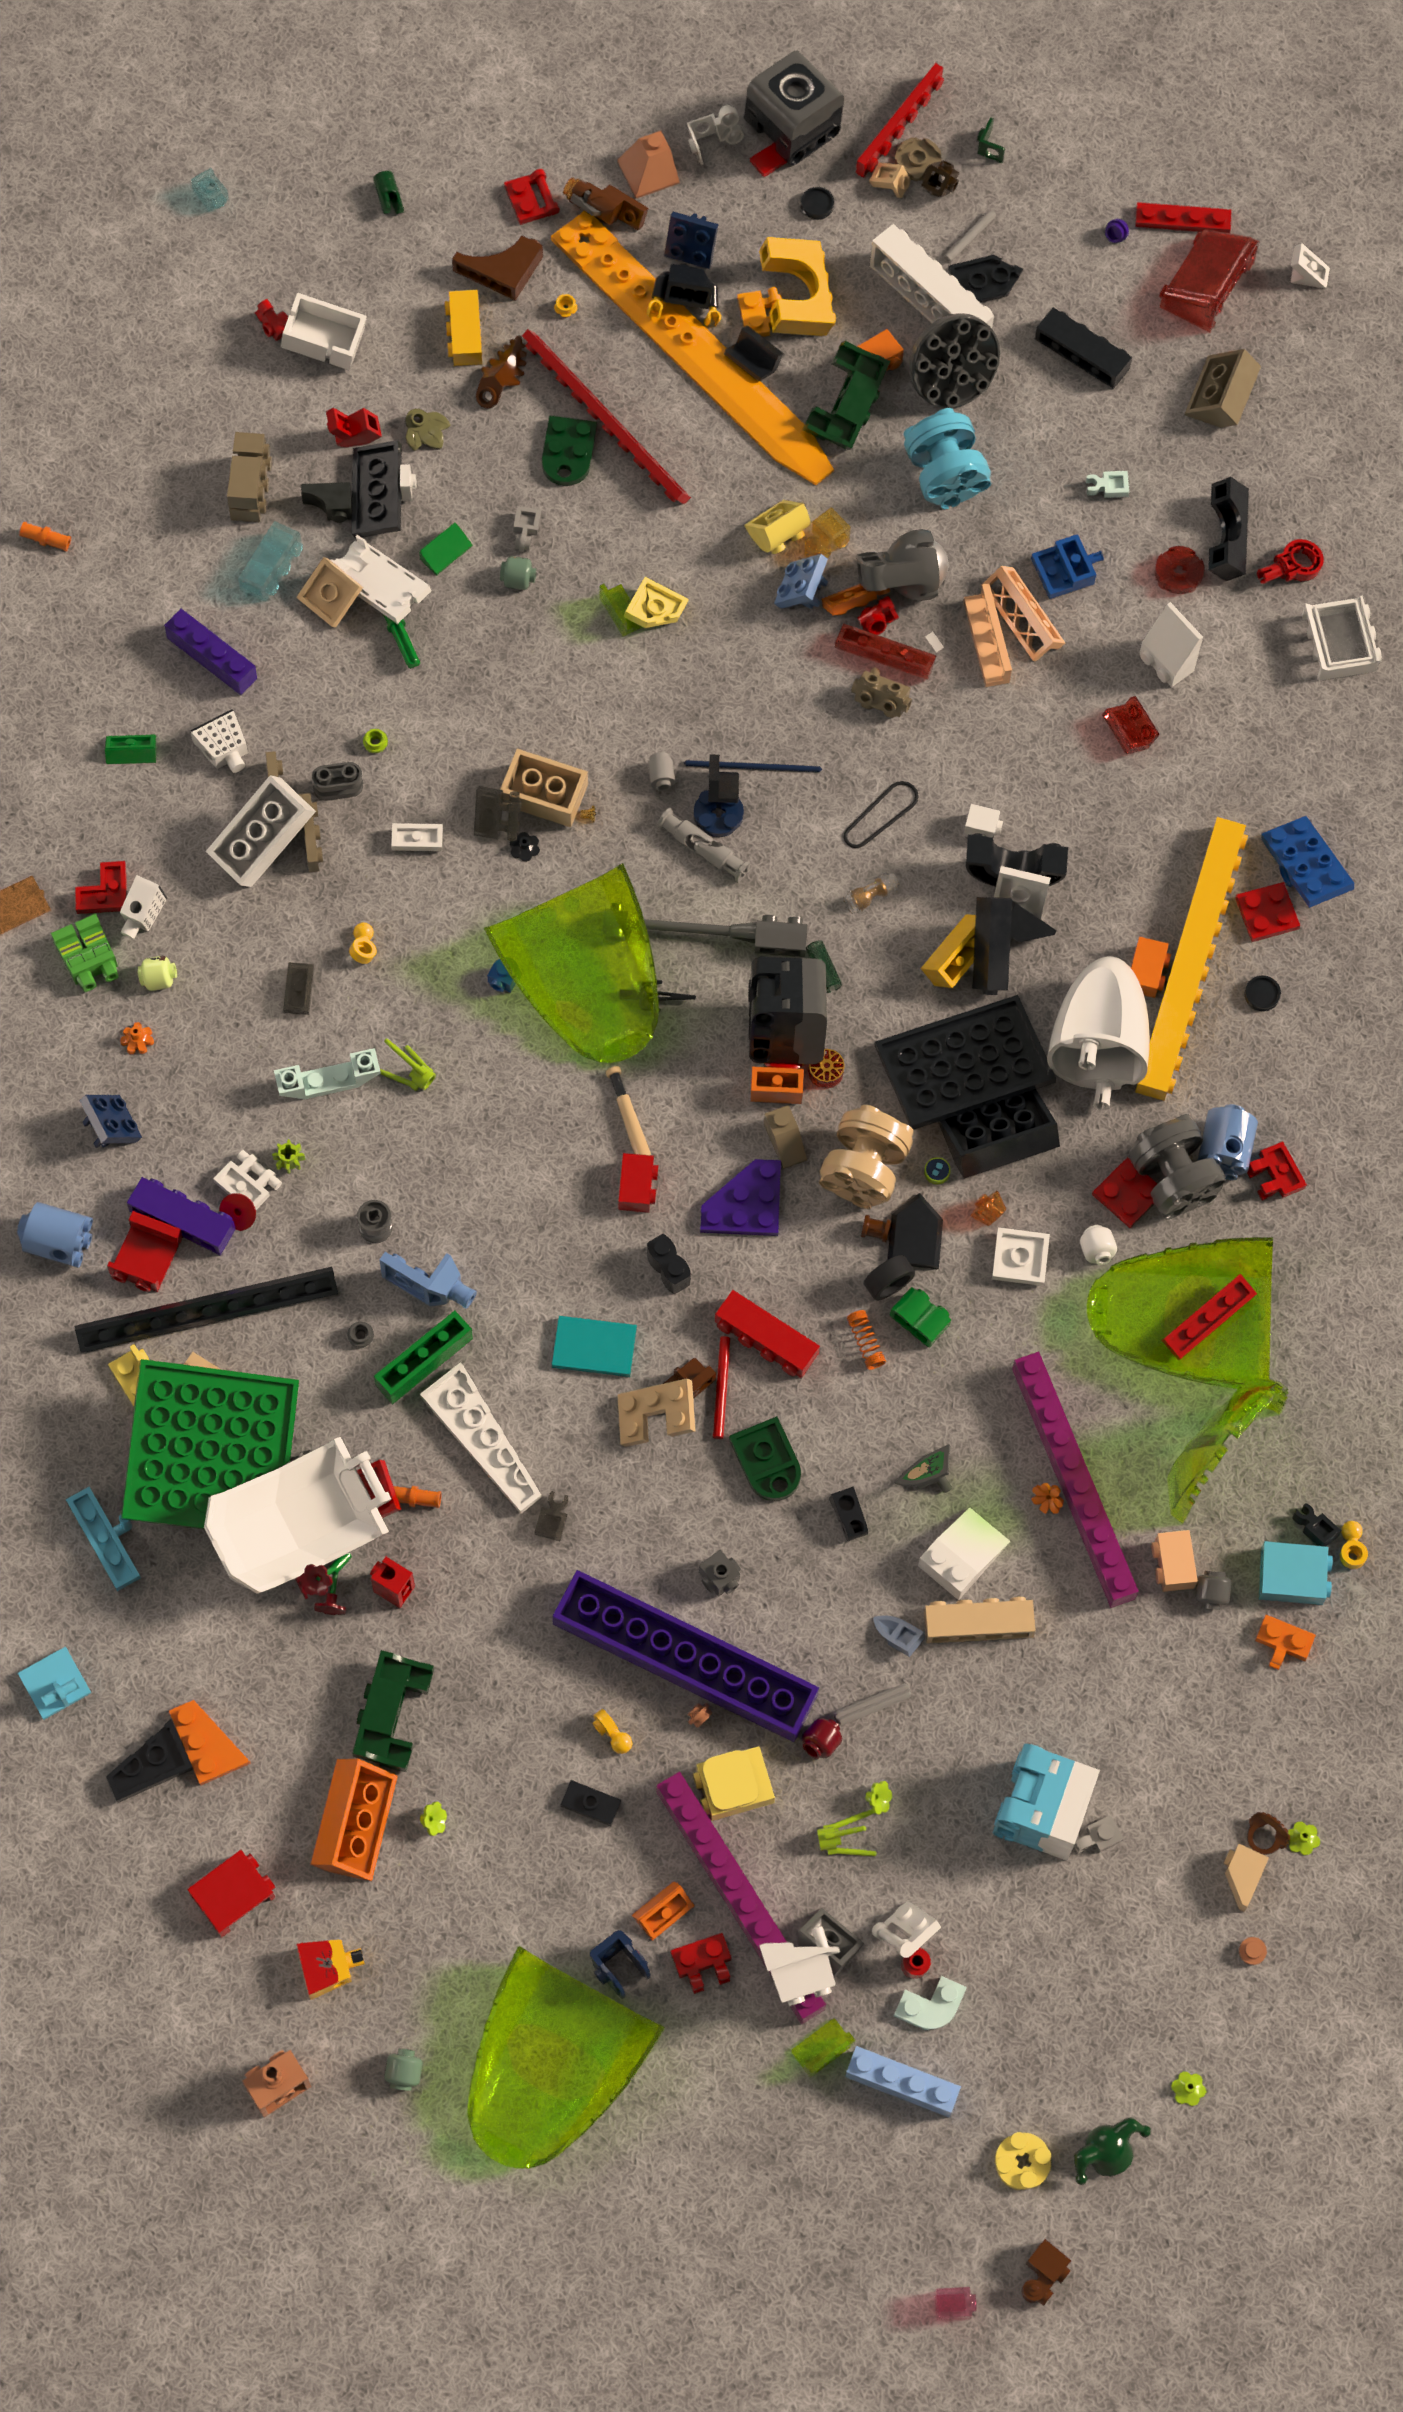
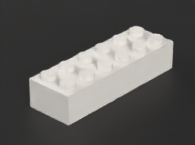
[870,224,994,328]

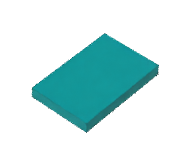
[552,1316,637,1377]

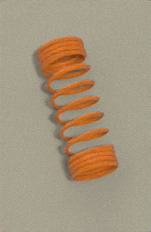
[846,1310,886,1370]

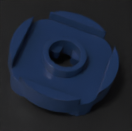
[693,790,744,837]

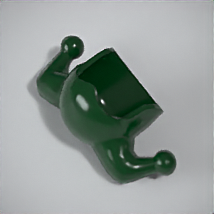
[1074,2117,1151,2185]

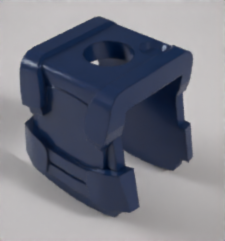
[590,1930,651,1999]

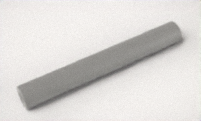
[943,210,996,263]

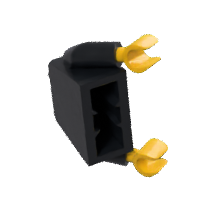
[647,264,721,327]

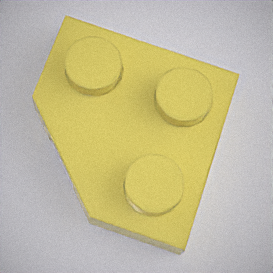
[623,577,689,628]

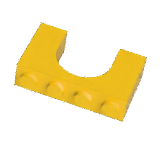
[759,237,836,336]

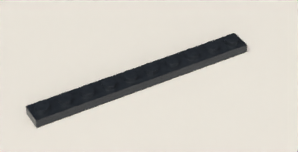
[74,1267,338,1353]

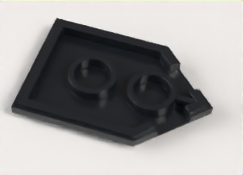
[948,255,1023,303]
[887,1193,943,1269]

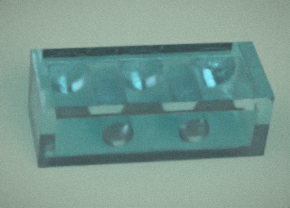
[238,521,303,602]

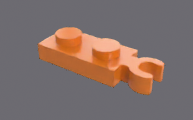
[821,584,890,616]

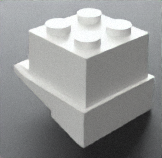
[759,1926,840,2006]

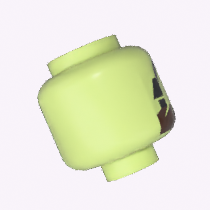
[138,956,177,991]

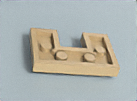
[618,1379,695,1447]

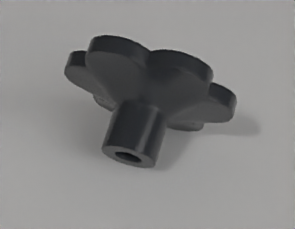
[509,832,540,862]

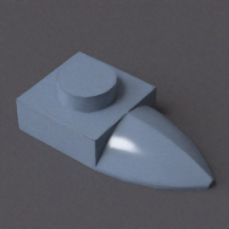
[873,1616,926,1657]

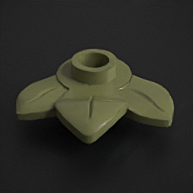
[405,408,450,451]

